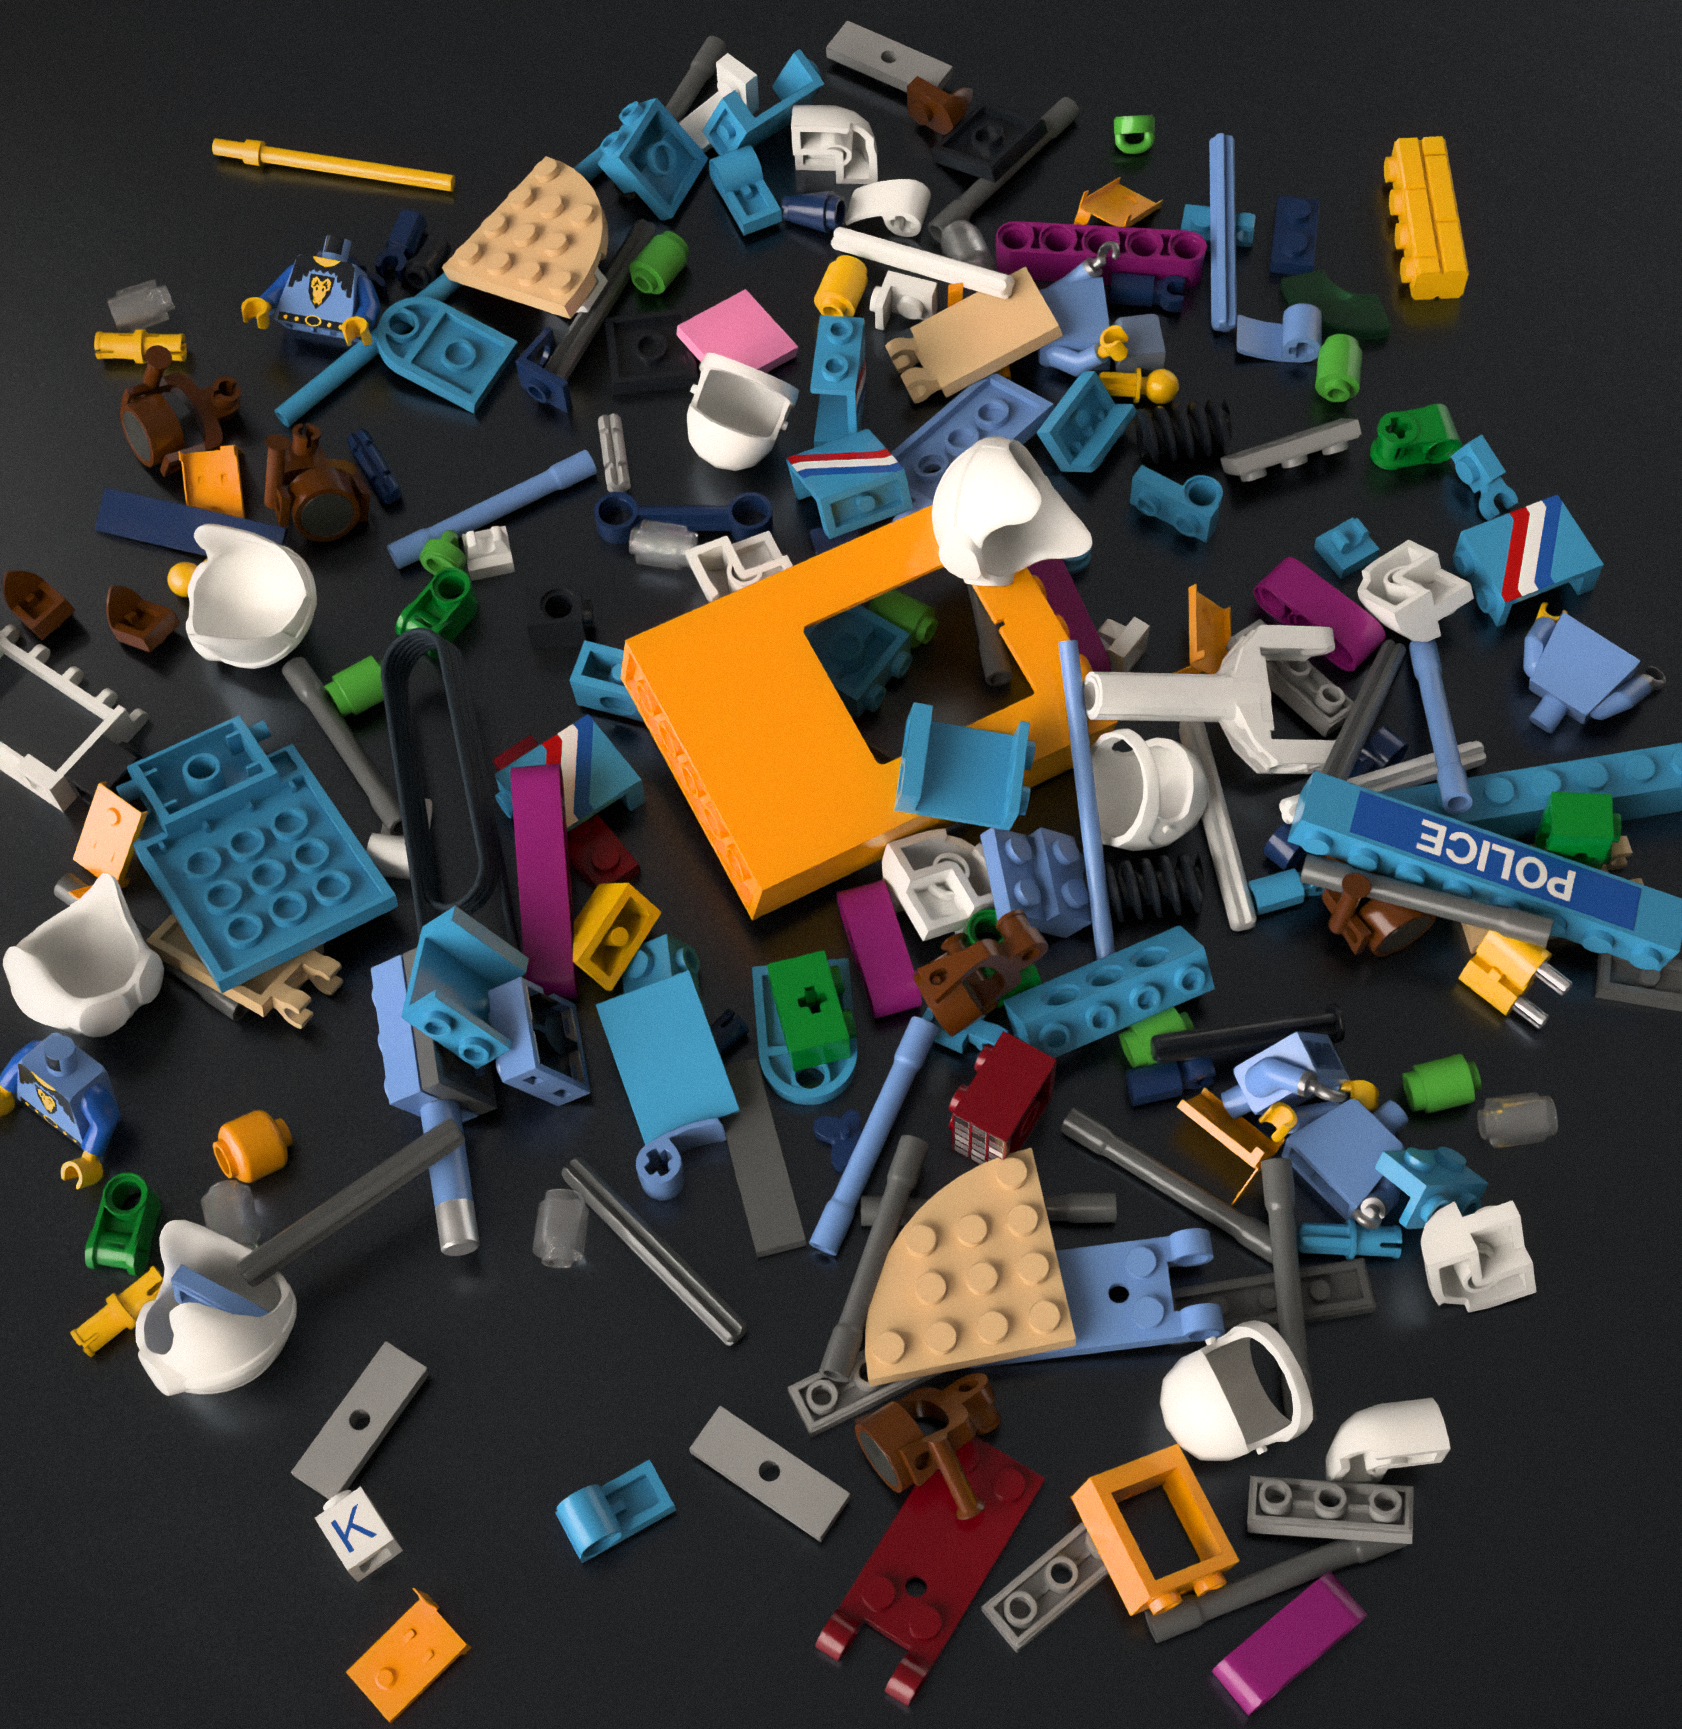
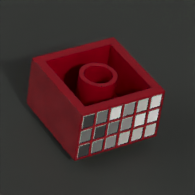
[948,1031,1057,1165]

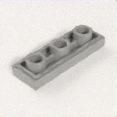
[826,20,952,92]
[1220,418,1362,482]
[1225,619,1354,738]
[291,1341,430,1500]
[788,1349,944,1438]
[689,1406,851,1542]
[1247,1476,1413,1544]
[981,1522,1140,1653]

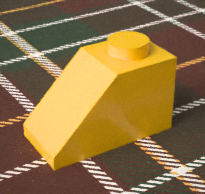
[573,883,662,991]

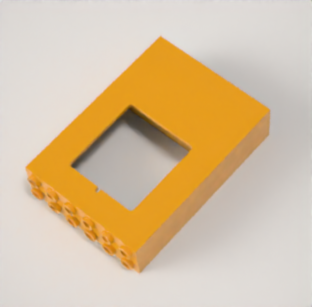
[620,505,1118,921]

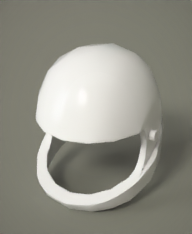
[687,352,799,471]
[1091,729,1209,851]
[1160,1320,1313,1461]

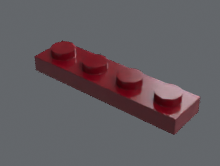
[493,734,641,890]

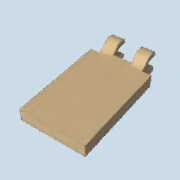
[885,266,1063,404]
[146,913,343,1029]

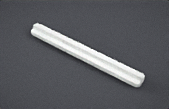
[831,227,1015,299]
[1178,722,1257,932]
[1279,741,1487,824]

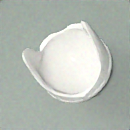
[932,436,1092,587]
[186,524,317,669]
[3,873,164,1037]
[136,1220,297,1396]

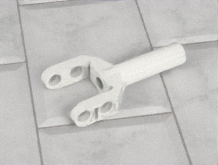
[1083,625,1336,774]

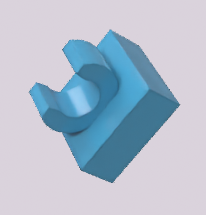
[1314,517,1380,579]

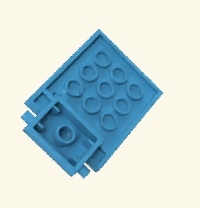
[116,715,398,993]

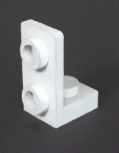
[679,53,759,153]

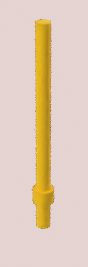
[212,138,455,192]

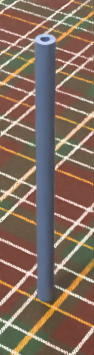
[1058,640,1115,960]

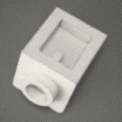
[870,270,938,330]

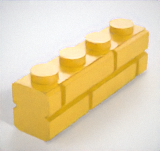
[1384,136,1469,300]

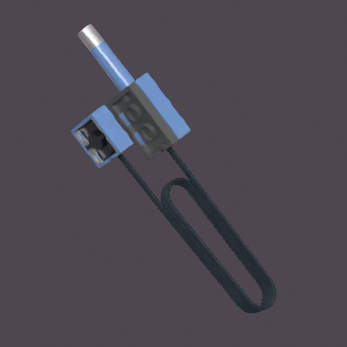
[371,627,591,1256]

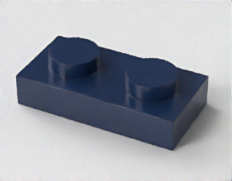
[1269,195,1320,277]

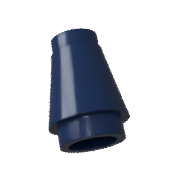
[781,191,846,234]

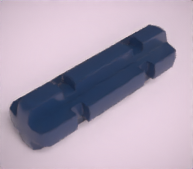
[347,429,402,505]

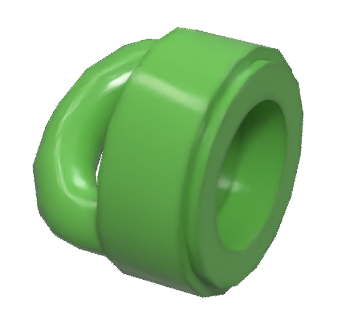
[1114,115,1155,154]
[419,530,467,575]

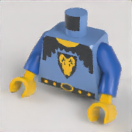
[241,235,381,346]
[0,1033,122,1190]

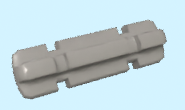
[598,413,631,493]

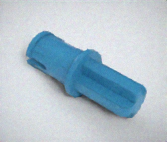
[1296,1219,1402,1260]

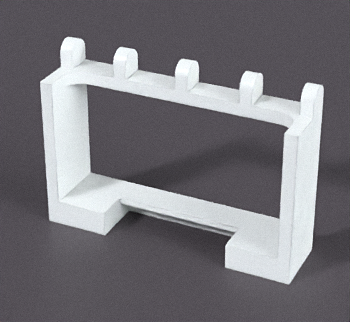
[0,624,148,812]

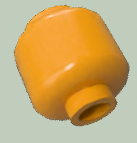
[213,1110,293,1183]

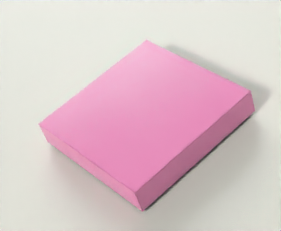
[676,289,798,373]

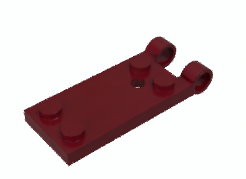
[815,1436,1045,1707]

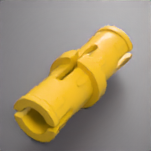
[94,329,187,364]
[70,1265,163,1358]

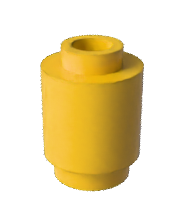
[814,255,868,317]

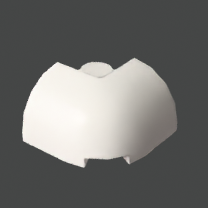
[791,105,878,184]
[685,531,793,602]
[1357,540,1474,642]
[882,828,995,941]
[1420,1200,1537,1313]
[1326,1398,1451,1483]

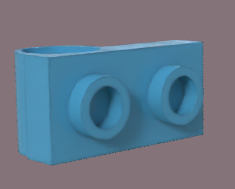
[709,145,782,236]
[1129,465,1223,543]
[555,1459,676,1563]

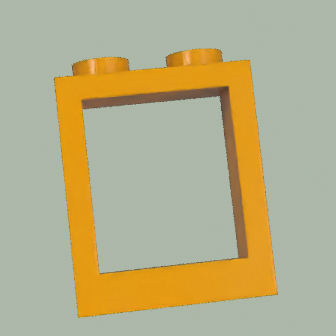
[1071,1444,1239,1616]

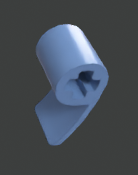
[1236,303,1322,363]
[636,1118,726,1201]

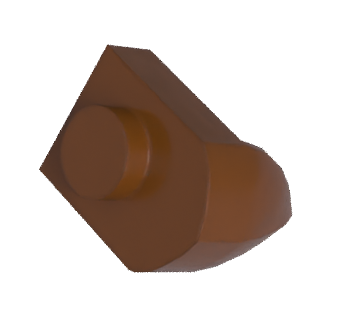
[907,76,973,135]
[3,570,75,640]
[106,585,180,652]

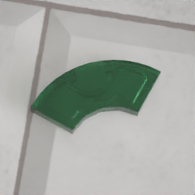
[1280,270,1391,339]

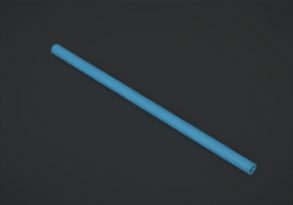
[274,147,604,427]

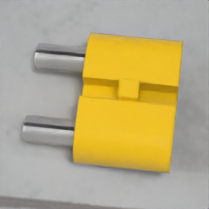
[1458,931,1572,1029]

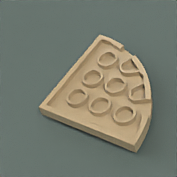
[442,156,609,319]
[865,1148,1076,1387]

